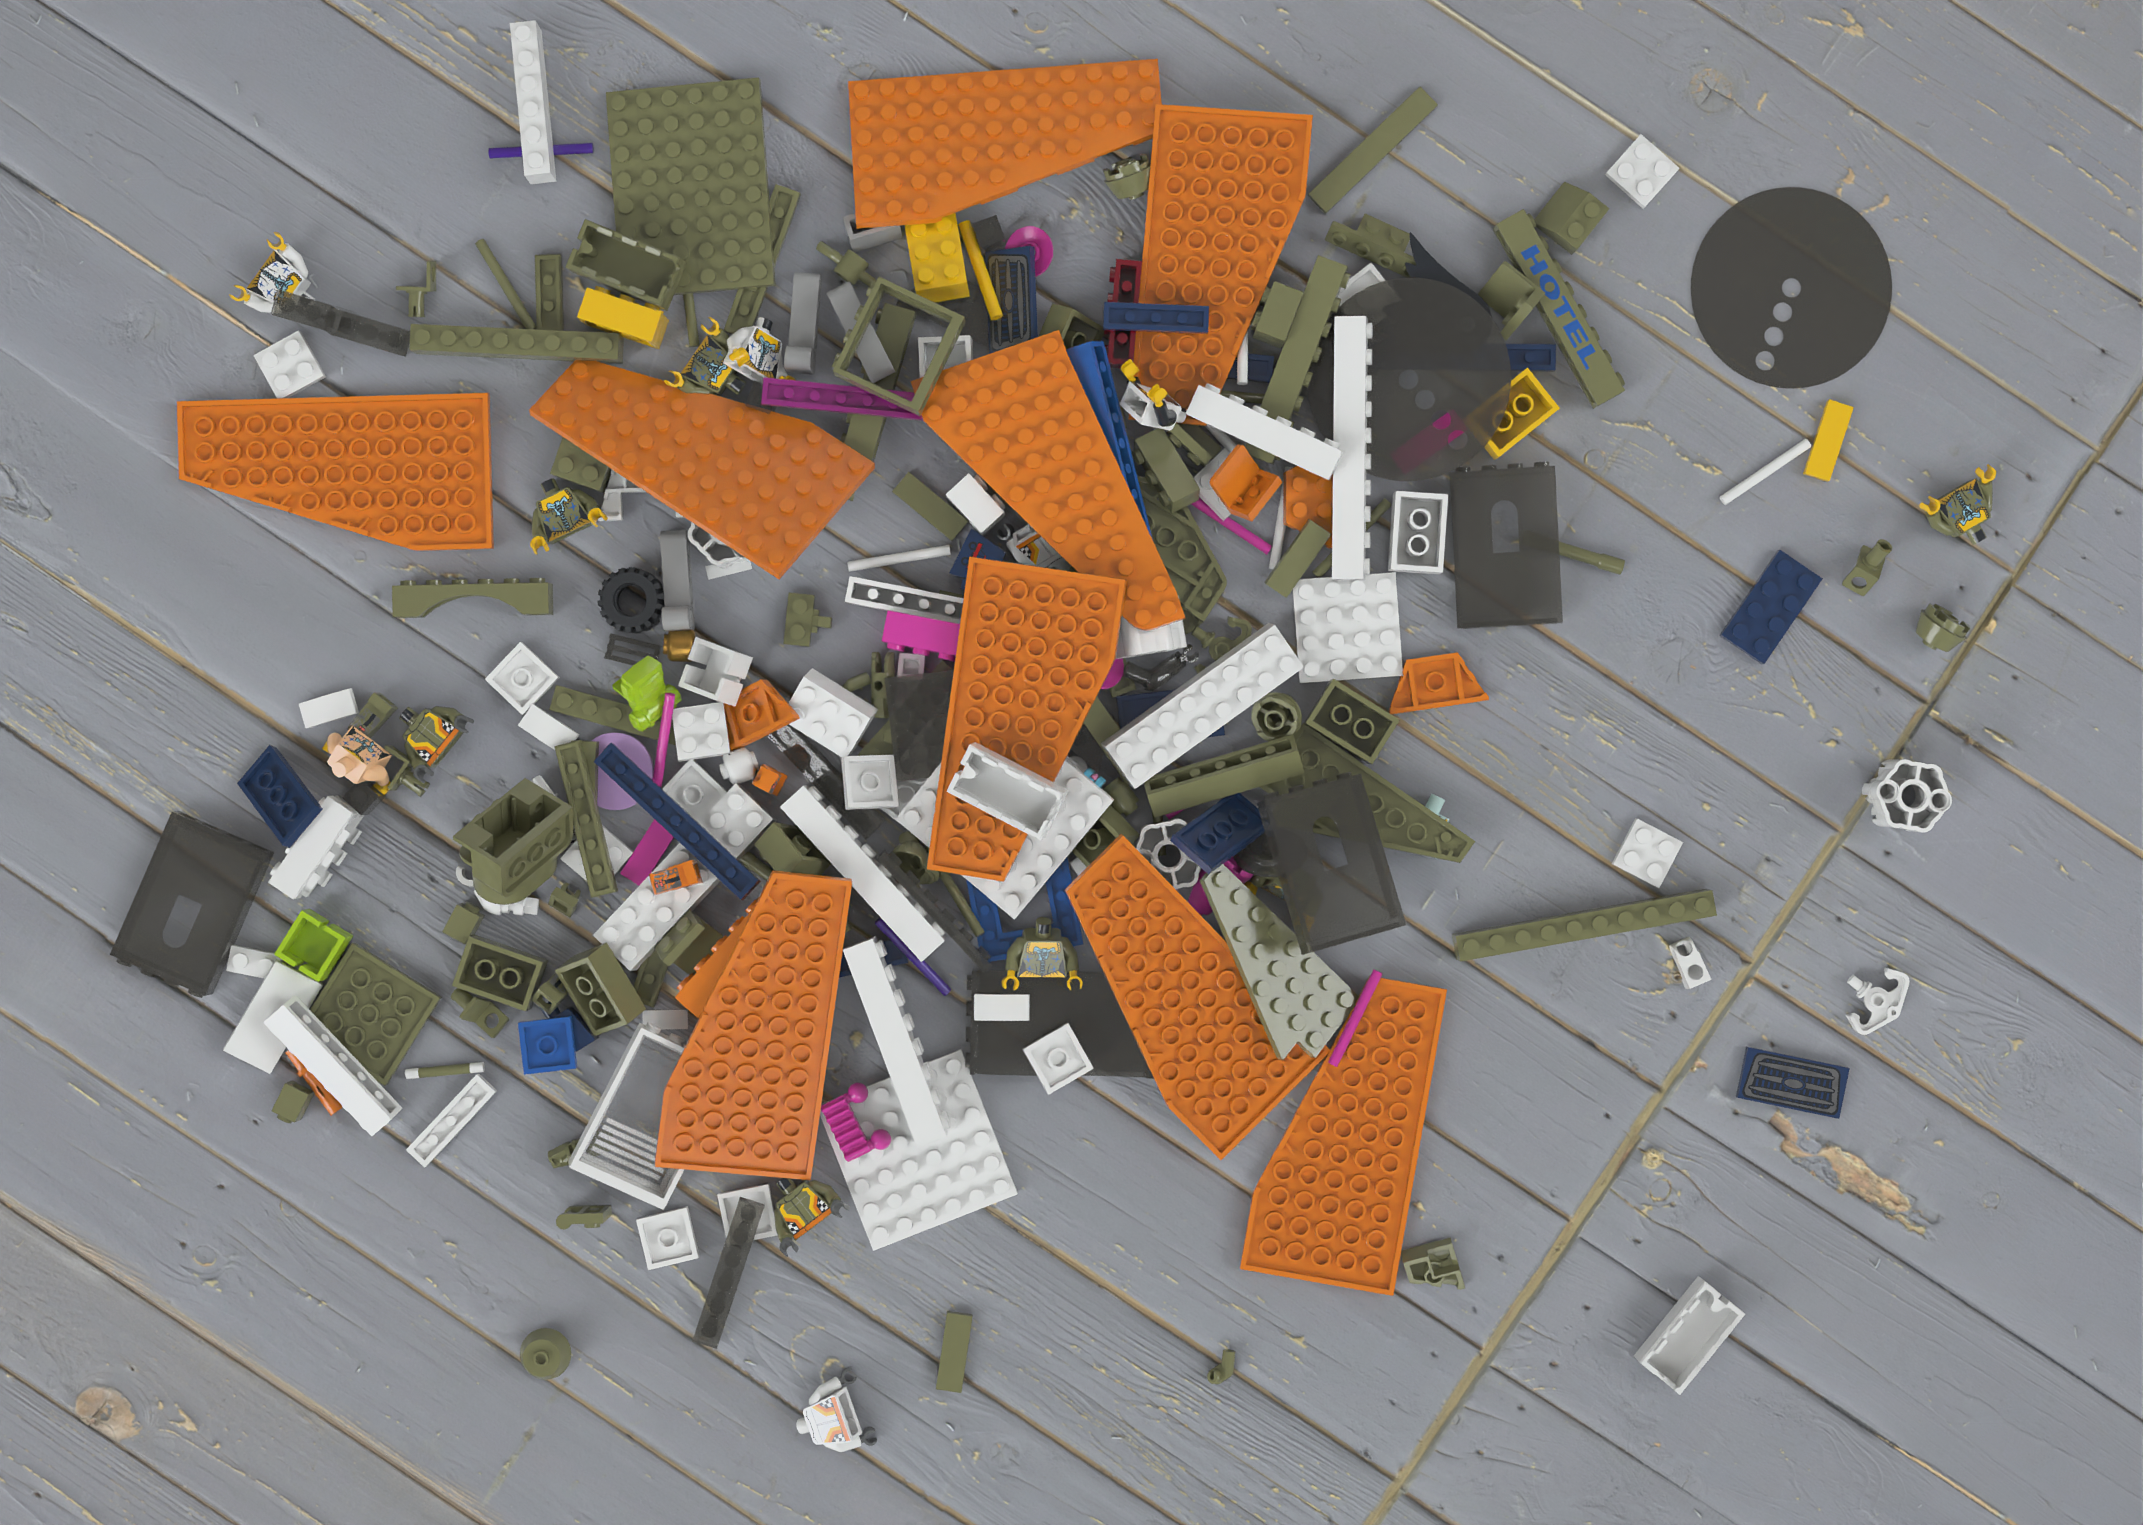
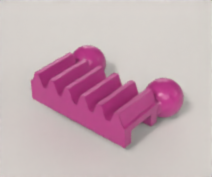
[821,1083,891,1162]

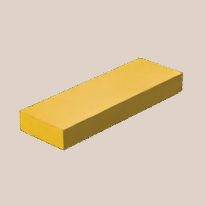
[1803,399,1854,482]

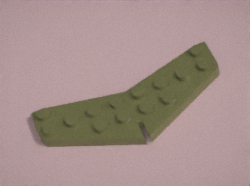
[1137,477,1227,623]

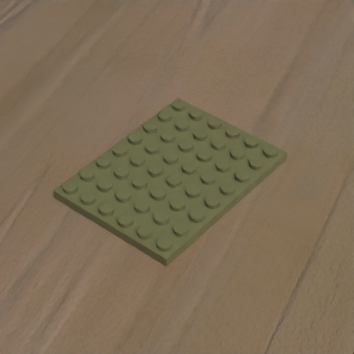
[606,77,776,299]

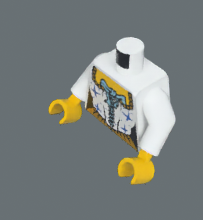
[229,232,315,313]
[723,317,795,384]

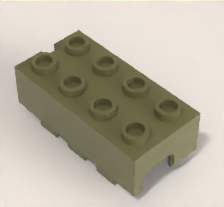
[565,219,687,311]

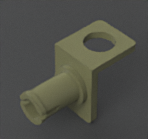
[396,261,436,317]
[1842,539,1892,596]
[384,745,430,797]
[451,988,509,1038]

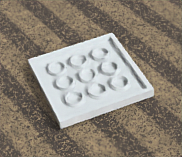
[1292,572,1403,683]

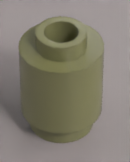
[1102,777,1139,816]

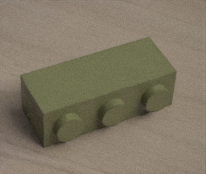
[1132,428,1200,514]

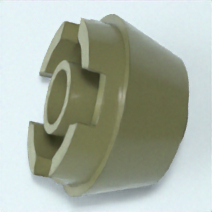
[1103,154,1151,200]
[1916,603,1970,652]
[1251,692,1302,741]
[520,1328,571,1380]

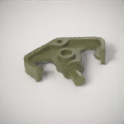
[1191,616,1252,674]

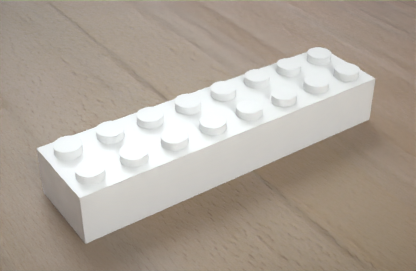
[1101,623,1304,789]
[593,783,777,971]
[780,785,947,962]
[843,936,951,1148]

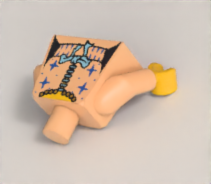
[322,726,392,795]

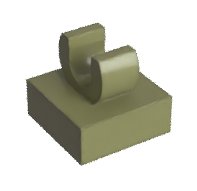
[548,882,581,918]

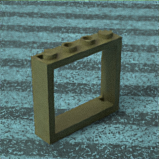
[831,277,966,416]

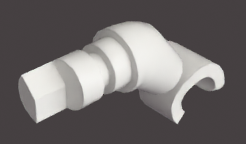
[456,865,539,916]

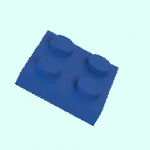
[518,1016,578,1075]

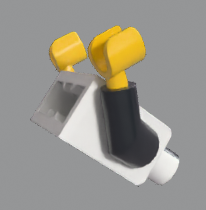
[1120,359,1186,430]

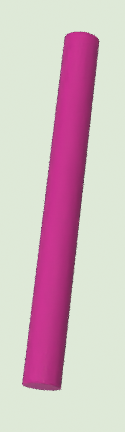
[1191,498,1273,555]
[653,693,675,788]
[1328,969,1383,1067]

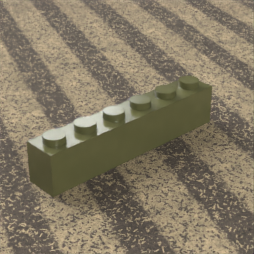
[840,303,916,462]
[1144,734,1305,817]

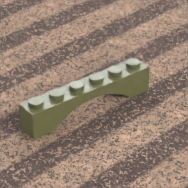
[392,578,553,618]

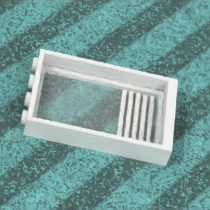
[568,1022,686,1210]

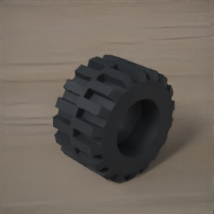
[598,567,665,634]

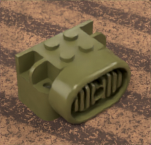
[453,778,573,905]

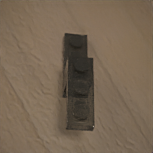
[271,289,410,357]

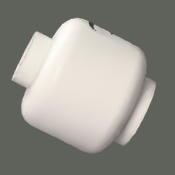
[719,747,759,784]

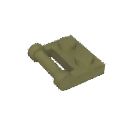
[556,1205,612,1230]

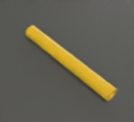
[958,220,1003,320]

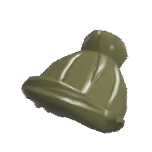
[889,831,940,885]

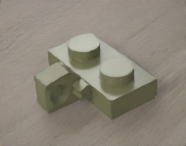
[783,593,832,647]

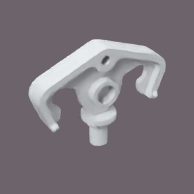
[1846,968,1910,1035]

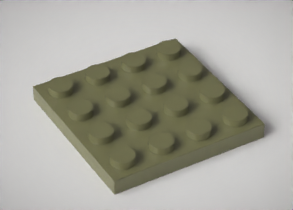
[310,942,442,1086]

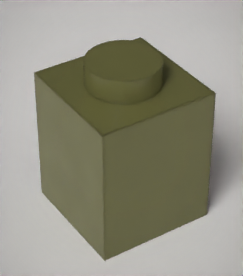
[442,902,485,944]
[271,1080,314,1123]

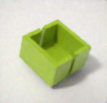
[274,909,353,982]

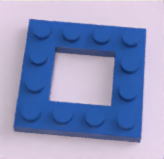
[966,857,1084,963]

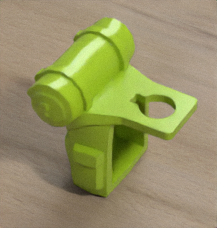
[612,656,682,732]

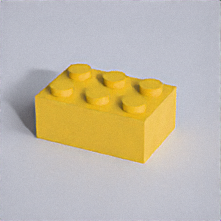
[905,213,970,303]
[577,286,669,349]
[1462,368,1560,460]

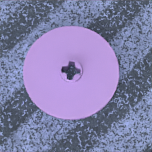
[592,732,654,810]

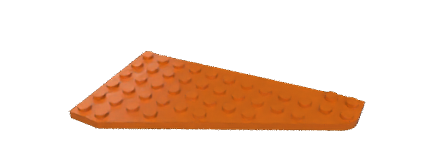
[910,330,1185,631]

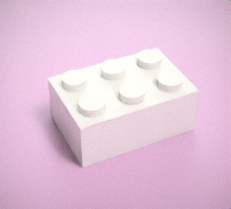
[1387,491,1448,575]
[789,668,878,757]

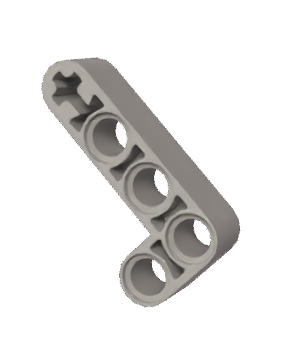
[784,272,822,375]
[826,281,895,383]
[660,529,695,632]

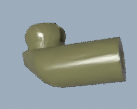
[1207,1349,1236,1384]

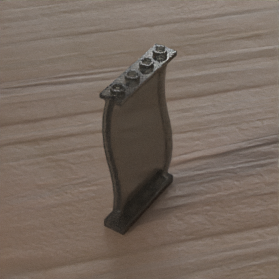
[965,969,1154,1079]

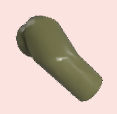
[842,672,871,693]

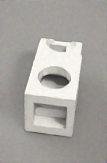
[1669,936,1711,989]

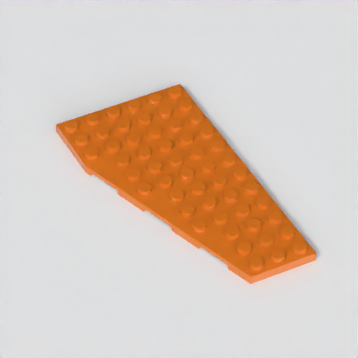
[848,59,1162,229]
[1128,104,1313,426]
[529,360,875,580]
[177,393,494,551]
[927,557,1127,882]
[1065,834,1330,1160]
[654,870,852,1180]
[1240,975,1447,1296]

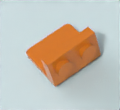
[1210,444,1282,522]

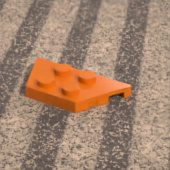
[1283,466,1333,549]
[1389,652,1489,714]
[722,679,800,756]

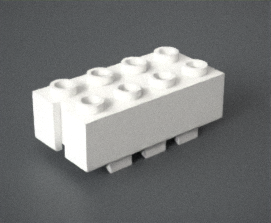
[946,742,1069,840]
[268,795,365,899]
[1634,1276,1745,1395]

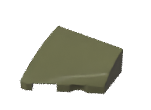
[1401,1237,1466,1290]

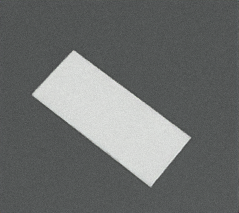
[705,561,752,580]
[642,1010,688,1029]

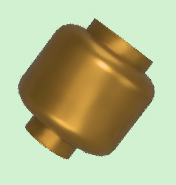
[663,630,695,662]

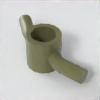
[816,241,877,287]

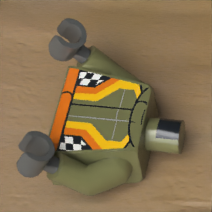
[399,706,474,783]
[774,1178,850,1257]

